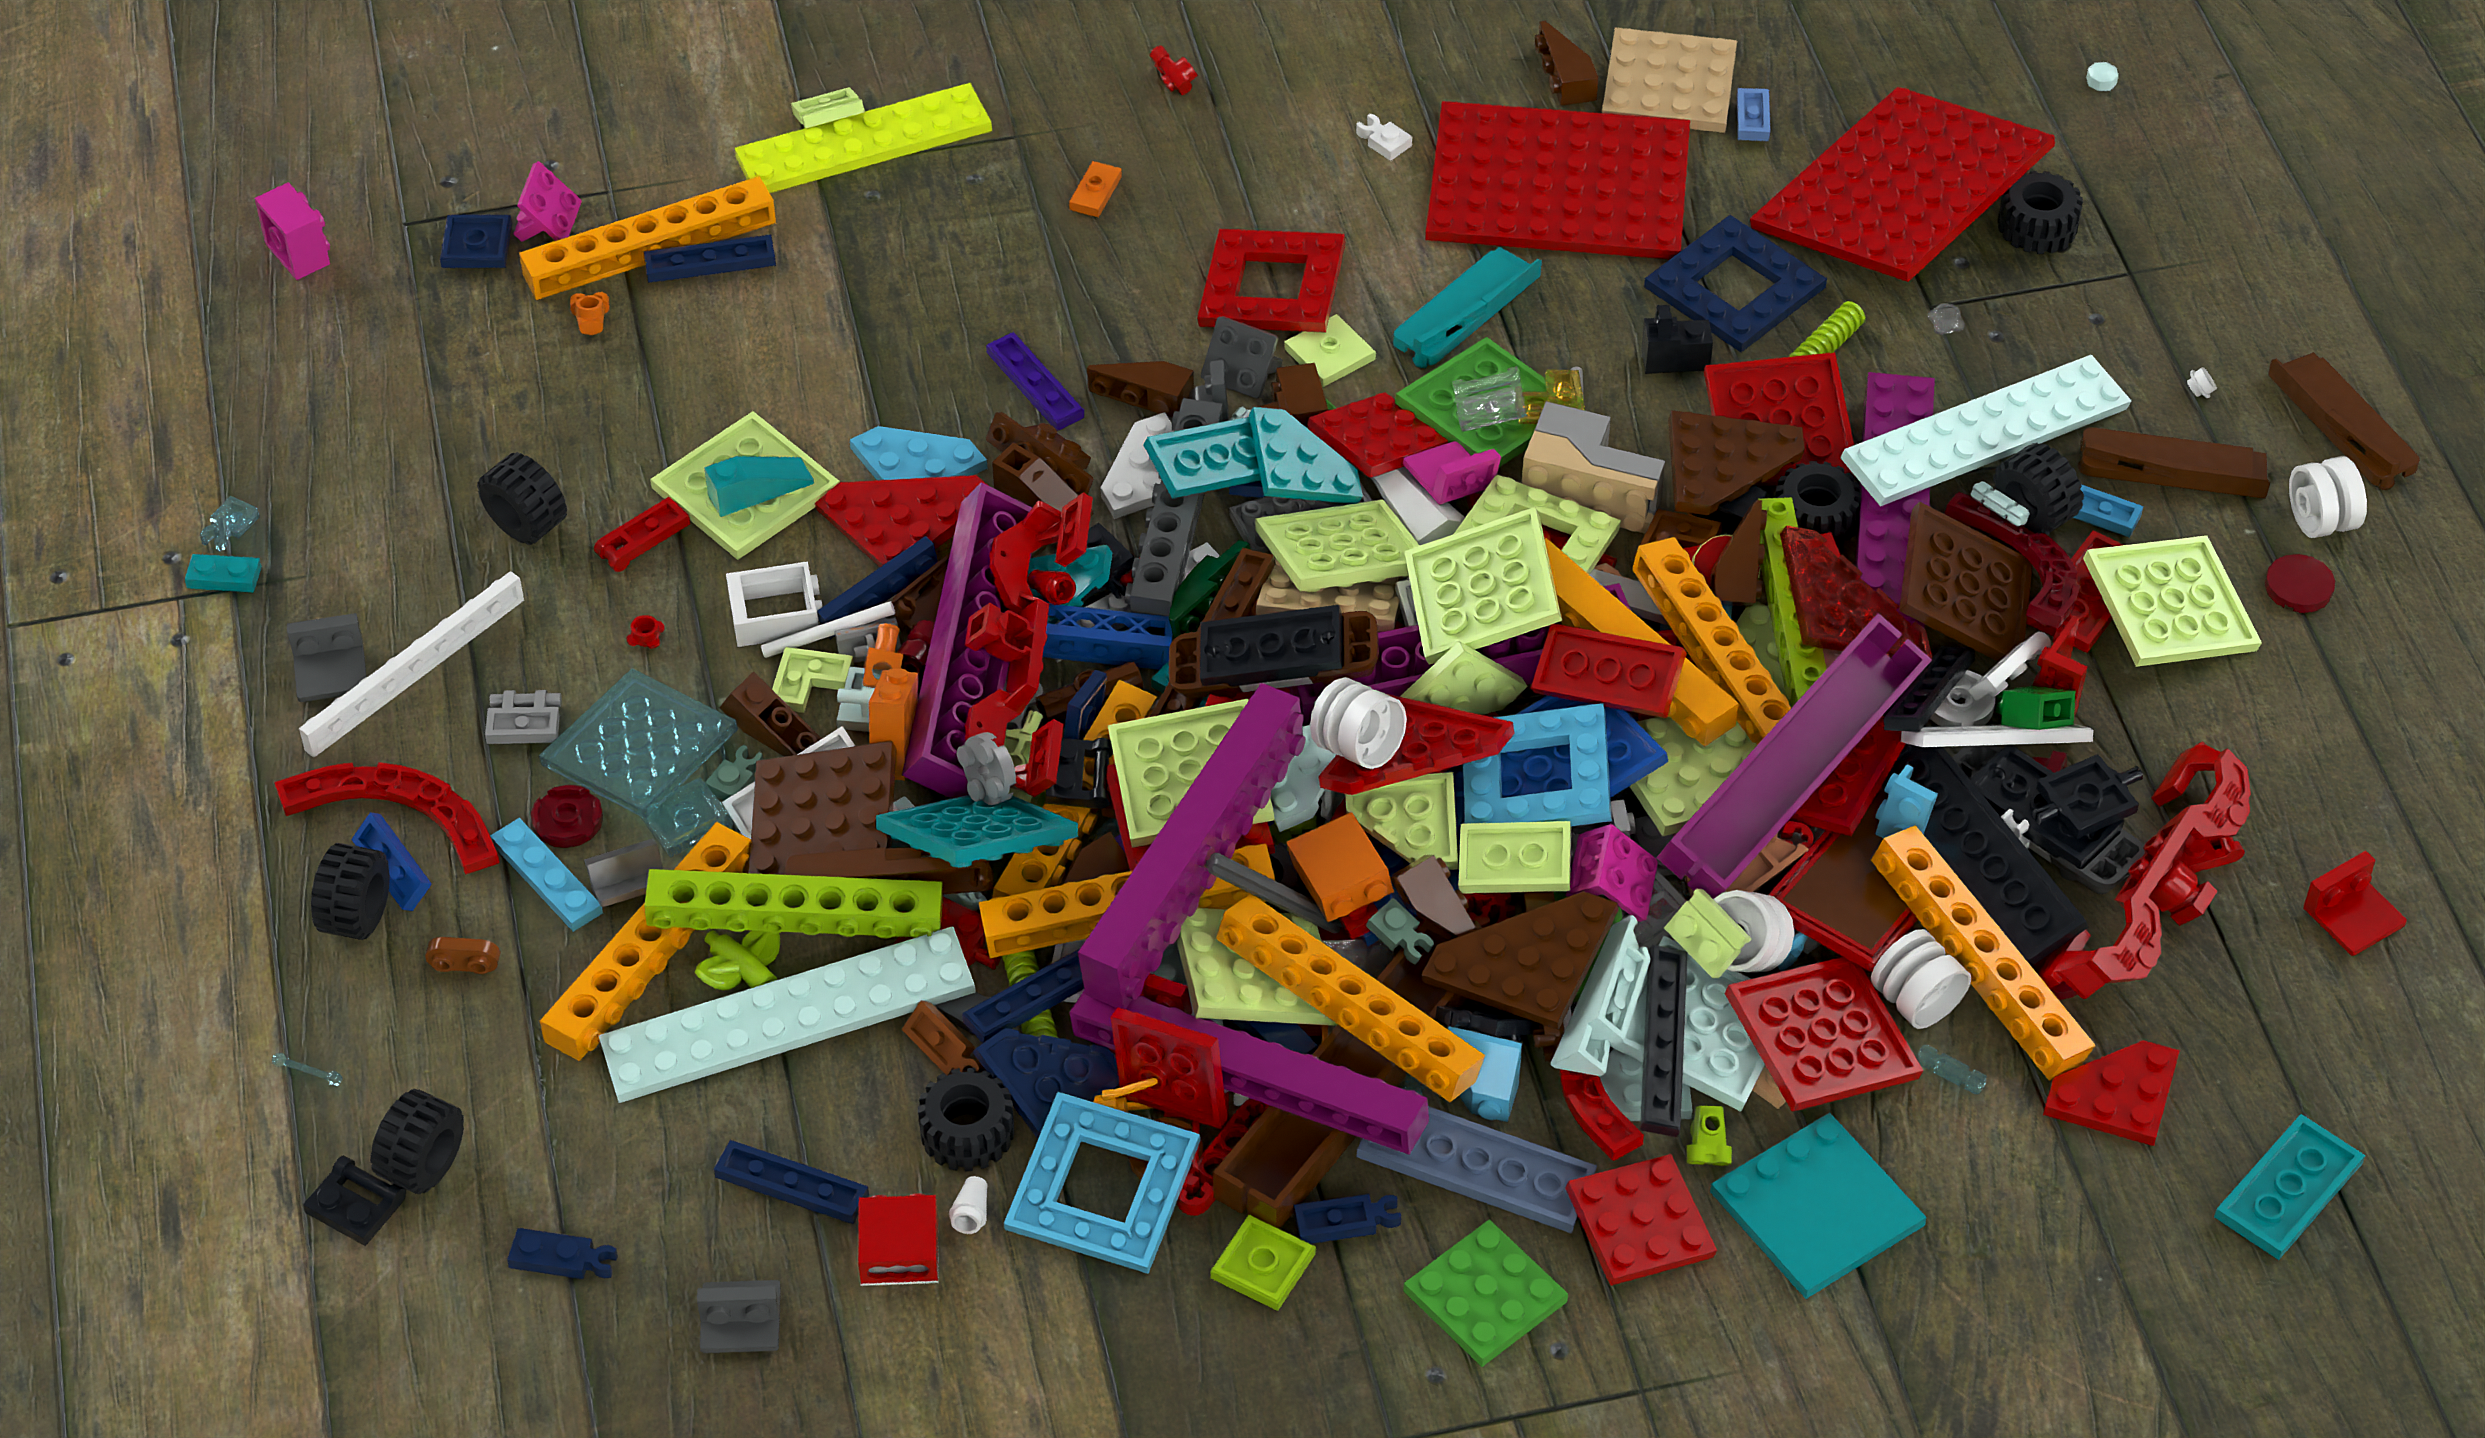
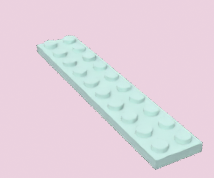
[1840,355,2131,506]
[598,926,976,1103]

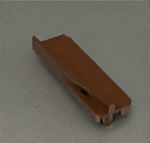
[2268,352,2420,490]
[785,847,994,895]

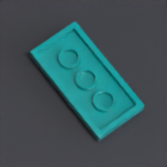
[1143,417,1261,498]
[2214,1114,2365,1260]

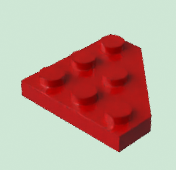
[2043,1040,2180,1146]

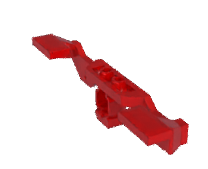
[965,492,1093,797]
[2037,741,2251,999]

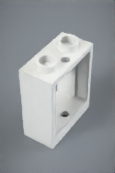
[726,562,823,647]

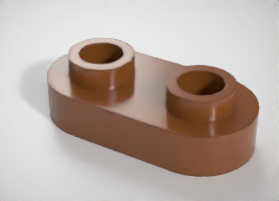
[425,937,501,974]

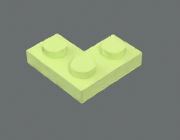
[772,647,854,713]

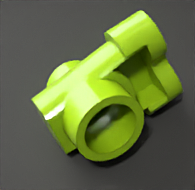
[1687,1105,1732,1166]

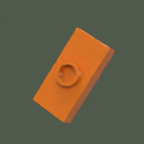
[1069,161,1122,218]

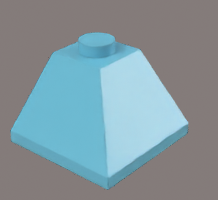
[1448,1026,1522,1122]

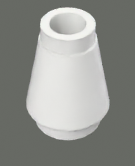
[949,1176,988,1234]

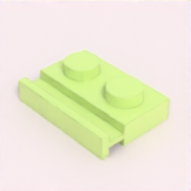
[791,87,864,128]
[1664,888,1752,979]

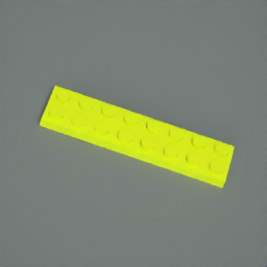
[735,83,992,193]

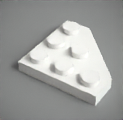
[1101,412,1174,519]

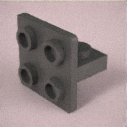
[1201,316,1283,398]
[697,1280,781,1353]

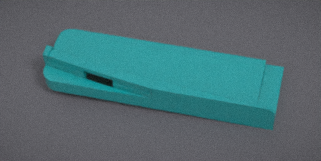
[1393,247,1542,368]

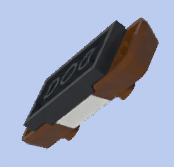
[1169,605,1379,699]

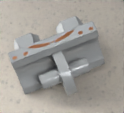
[835,617,901,663]

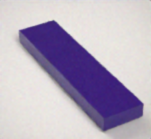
[986,332,1085,431]

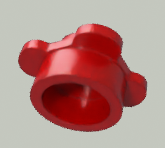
[626,615,665,649]

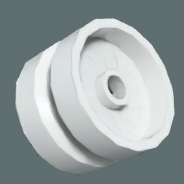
[2289,456,2367,538]
[1713,890,1795,974]

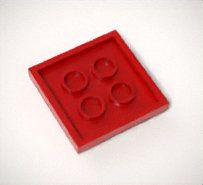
[1307,392,1448,478]
[1110,1007,1227,1129]
[1565,1154,1717,1286]

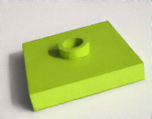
[1211,1215,1316,1311]

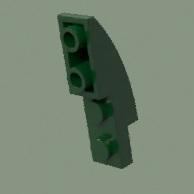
[1169,540,1251,639]

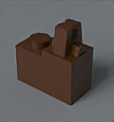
[1258,363,1328,428]

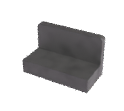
[584,838,663,907]

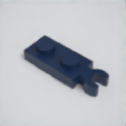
[1294,1194,1401,1244]
[507,1228,618,1279]

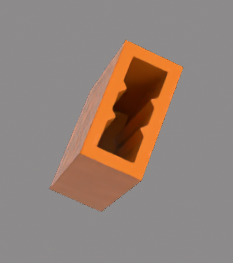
[869,668,918,781]
[1286,812,1394,922]

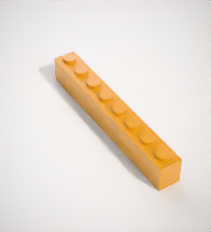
[1545,538,1739,747]

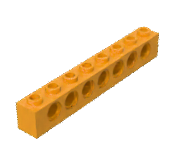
[519,176,776,300]
[1632,537,1791,745]
[992,680,1157,898]
[540,822,752,1061]
[1871,825,2095,1081]
[978,843,1275,958]
[1216,893,1485,1102]

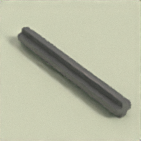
[1205,853,1343,934]

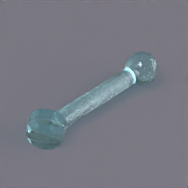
[272,1053,343,1086]

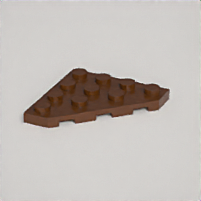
[1668,410,1805,515]
[1422,891,1619,1030]

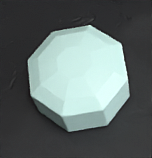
[2086,62,2119,91]

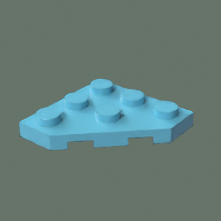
[850,426,987,480]

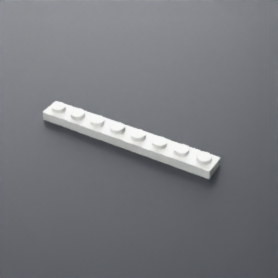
[299,571,524,758]

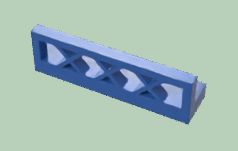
[1043,604,1172,670]

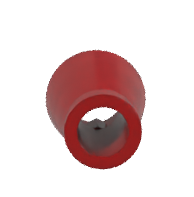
[1027,569,1076,605]

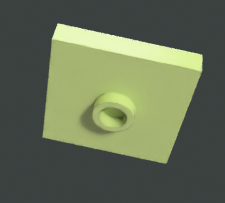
[1284,314,1376,387]

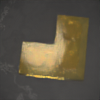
[1515,369,1585,424]

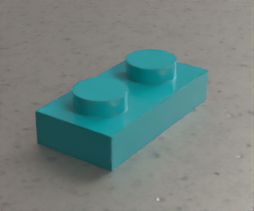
[185,554,262,592]

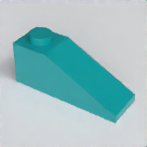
[704,456,814,517]

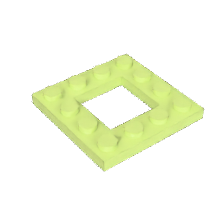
[1454,475,1621,575]

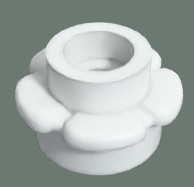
[2187,367,2217,398]

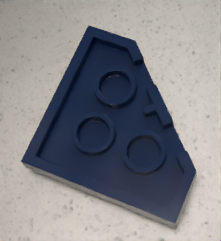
[973,1028,1120,1139]

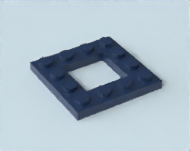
[1644,215,1827,352]

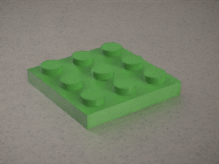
[1403,1219,1568,1367]

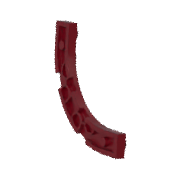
[1945,492,2080,628]

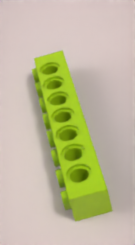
[1758,497,1827,708]
[644,869,943,938]

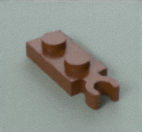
[901,1000,986,1076]

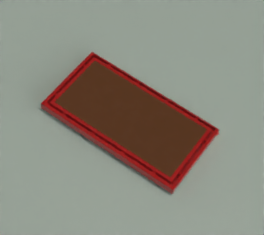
[1768,787,1918,972]

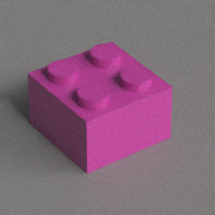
[254,182,330,280]

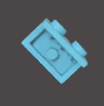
[1875,765,1938,838]

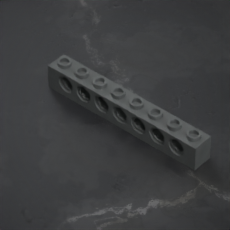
[1125,398,1223,616]

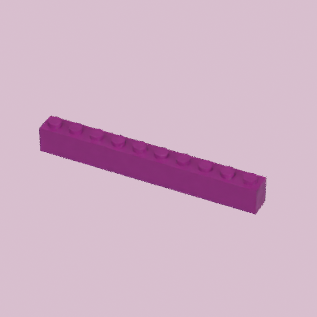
[1070,990,1429,1155]

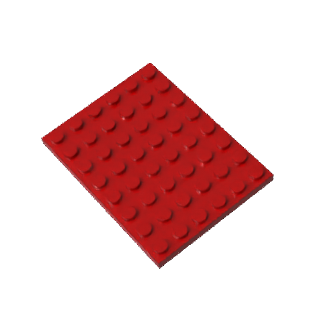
[1750,87,2055,282]
[1425,101,1690,259]

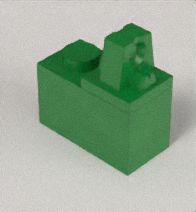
[1995,686,2076,730]

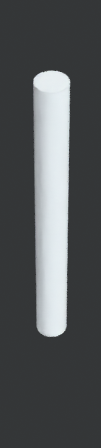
[761,601,895,658]

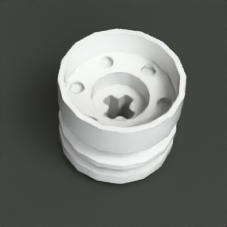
[1310,677,1407,769]
[1871,929,1971,1029]

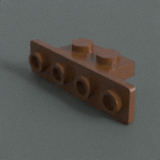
[986,412,1094,496]

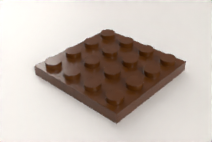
[1899,502,2032,662]
[749,741,896,875]

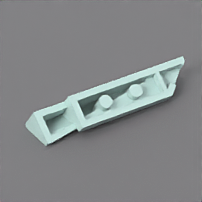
[1550,915,1651,1076]

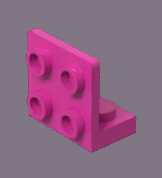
[1403,441,1501,505]
[1566,824,1658,922]

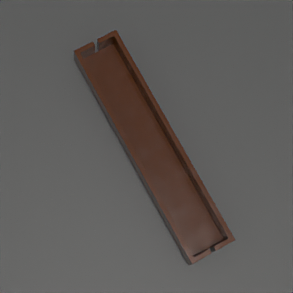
[1213,920,1470,1229]

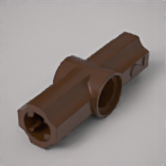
[1035,662,1143,724]

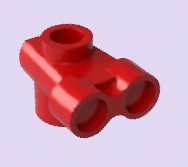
[1150,45,1198,95]

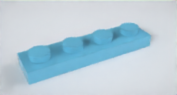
[490,818,603,932]

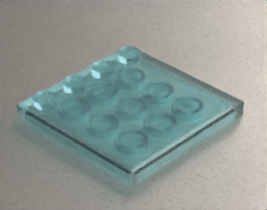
[539,668,738,819]

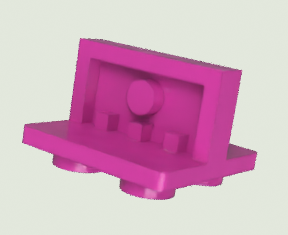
[513,161,582,242]

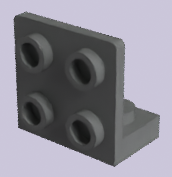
[287,613,367,702]

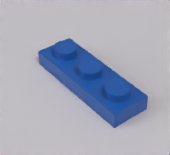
[351,812,432,911]

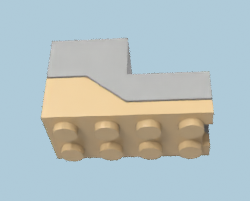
[1522,402,1665,534]

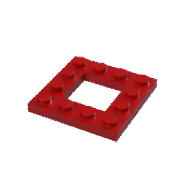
[1197,229,1346,332]

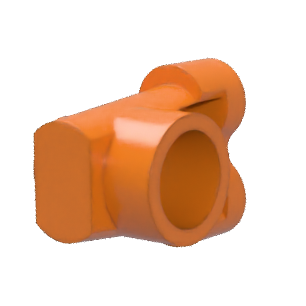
[570,292,610,335]

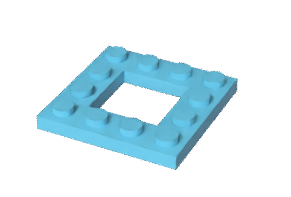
[1463,703,1612,826]
[1004,1092,1201,1274]

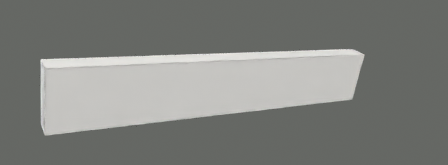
[1901,724,2094,747]

